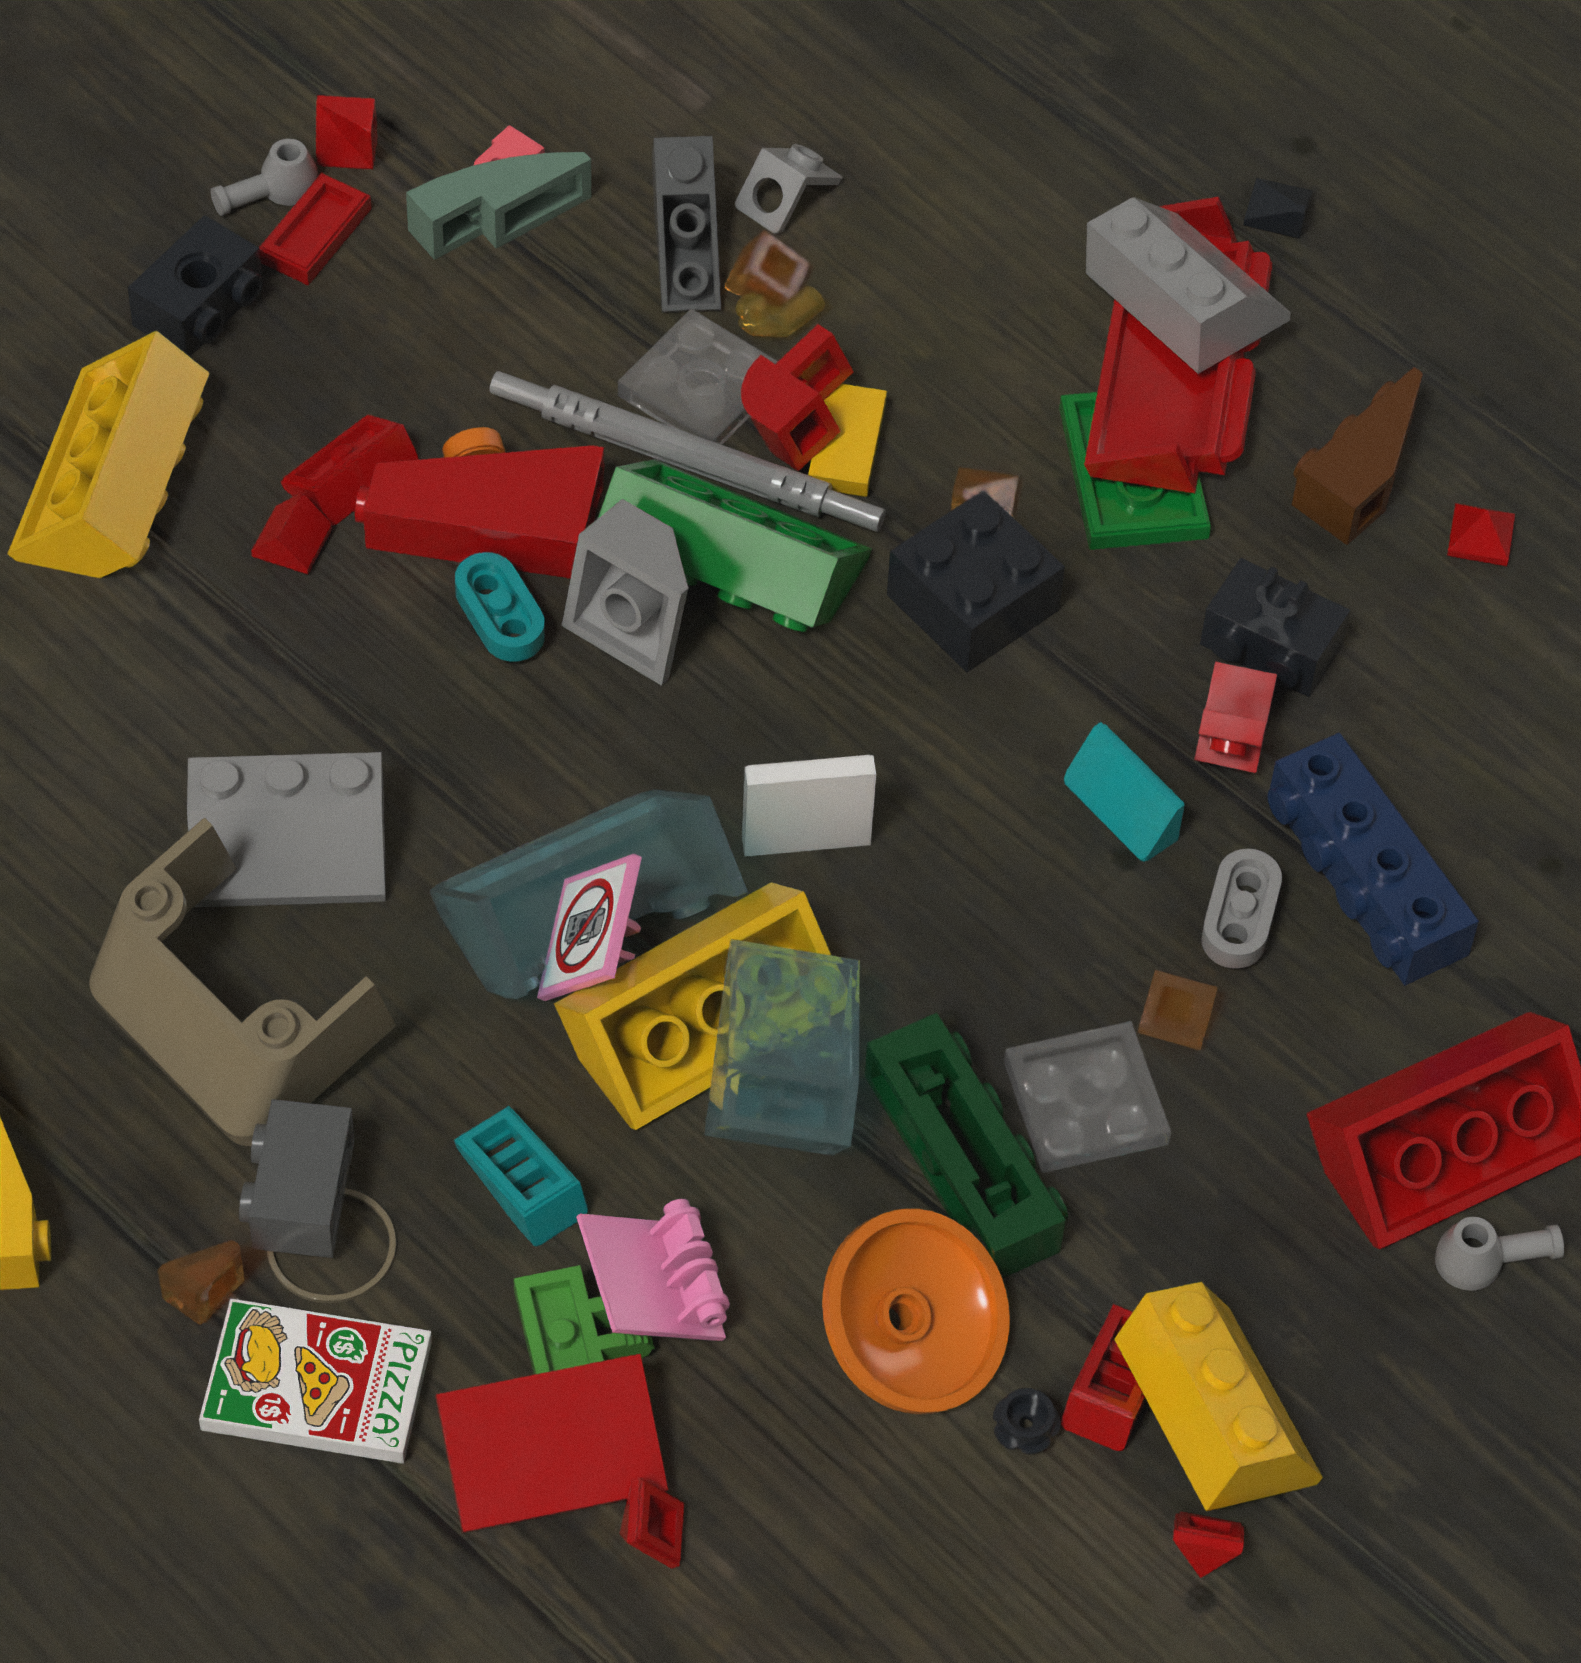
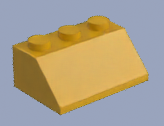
[1114,1282,1323,1512]

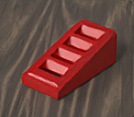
[1061,1304,1146,1451]

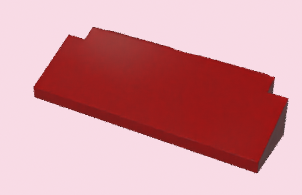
[1084,197,1273,493]

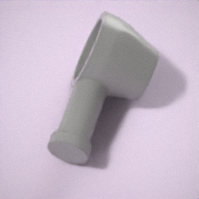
[211,139,319,216]
[1435,1217,1564,1291]

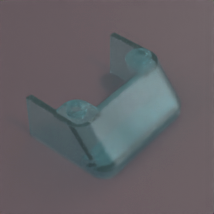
[430,790,748,999]

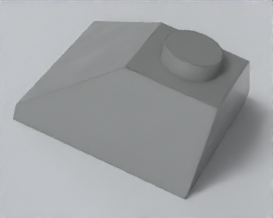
[562,499,688,686]

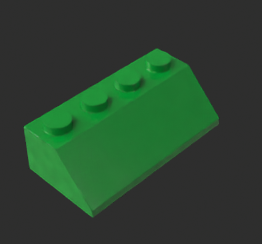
[598,459,872,632]

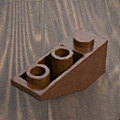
[1292,367,1423,545]

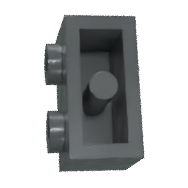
[239,1099,355,1258]

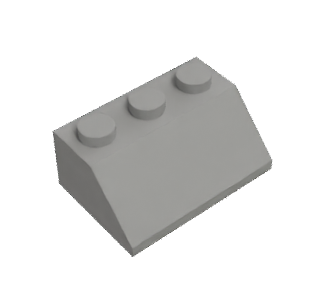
[1086,197,1291,374]
[187,752,386,907]

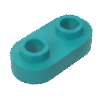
[455,552,545,662]

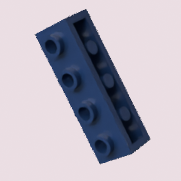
[1267,732,1479,986]

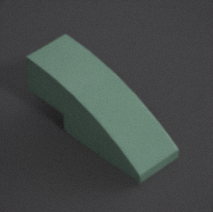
[406,152,591,260]

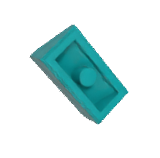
[1064,722,1184,862]

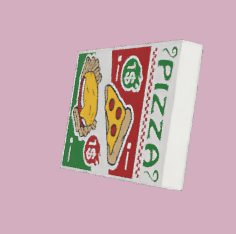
[199,1298,432,1464]

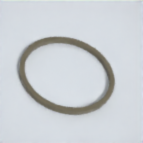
[267,1188,396,1303]

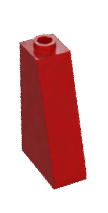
[355,446,604,579]

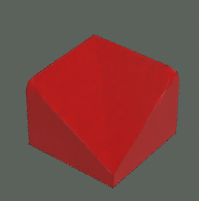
[316,95,378,170]

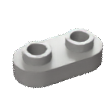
[1201,849,1282,968]

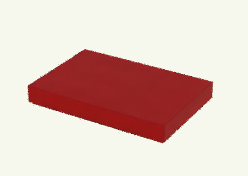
[435,1353,668,1533]

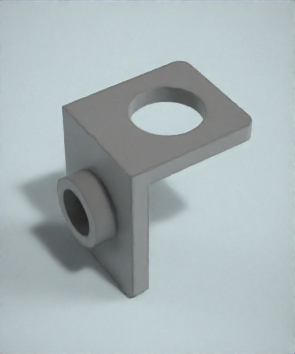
[735,144,842,233]

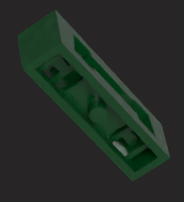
[864,1013,1068,1278]

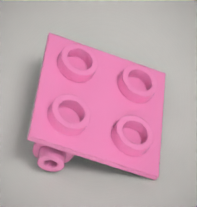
[576,1199,730,1341]

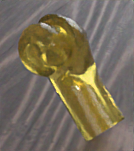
[735,286,825,337]

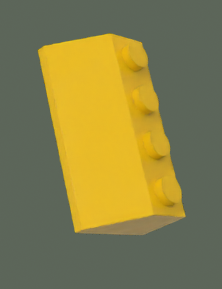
[7,331,209,578]
[554,882,853,1130]

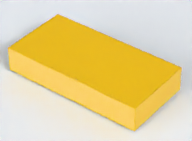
[808,384,887,497]

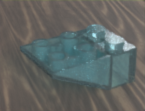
[704,939,860,1155]

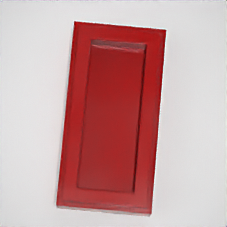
[259,173,372,286]

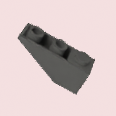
[652,136,721,313]

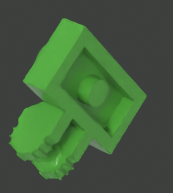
[514,1265,654,1375]

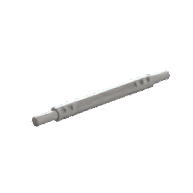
[489,371,886,532]

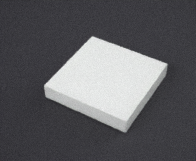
[742,755,876,856]

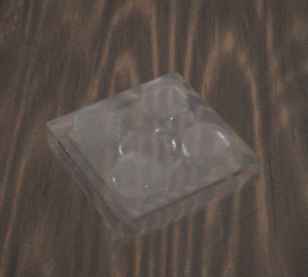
[618,309,778,445]
[1004,1021,1171,1173]

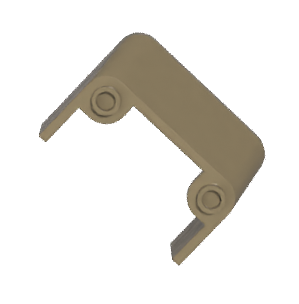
[89,817,396,1146]

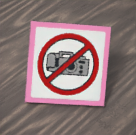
[537,854,642,1001]

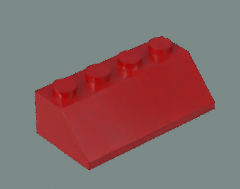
[1306,1012,1581,1249]

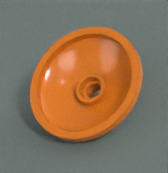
[822,1209,1010,1414]

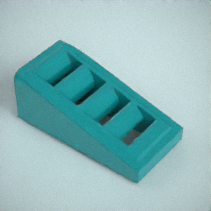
[454,1106,588,1246]

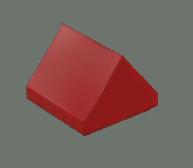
[251,493,333,575]

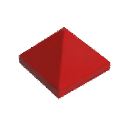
[1447,503,1515,566]
[619,1477,684,1569]
[1173,1511,1244,1578]

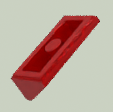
[280,414,418,526]

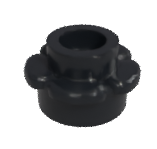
[993,1388,1060,1455]

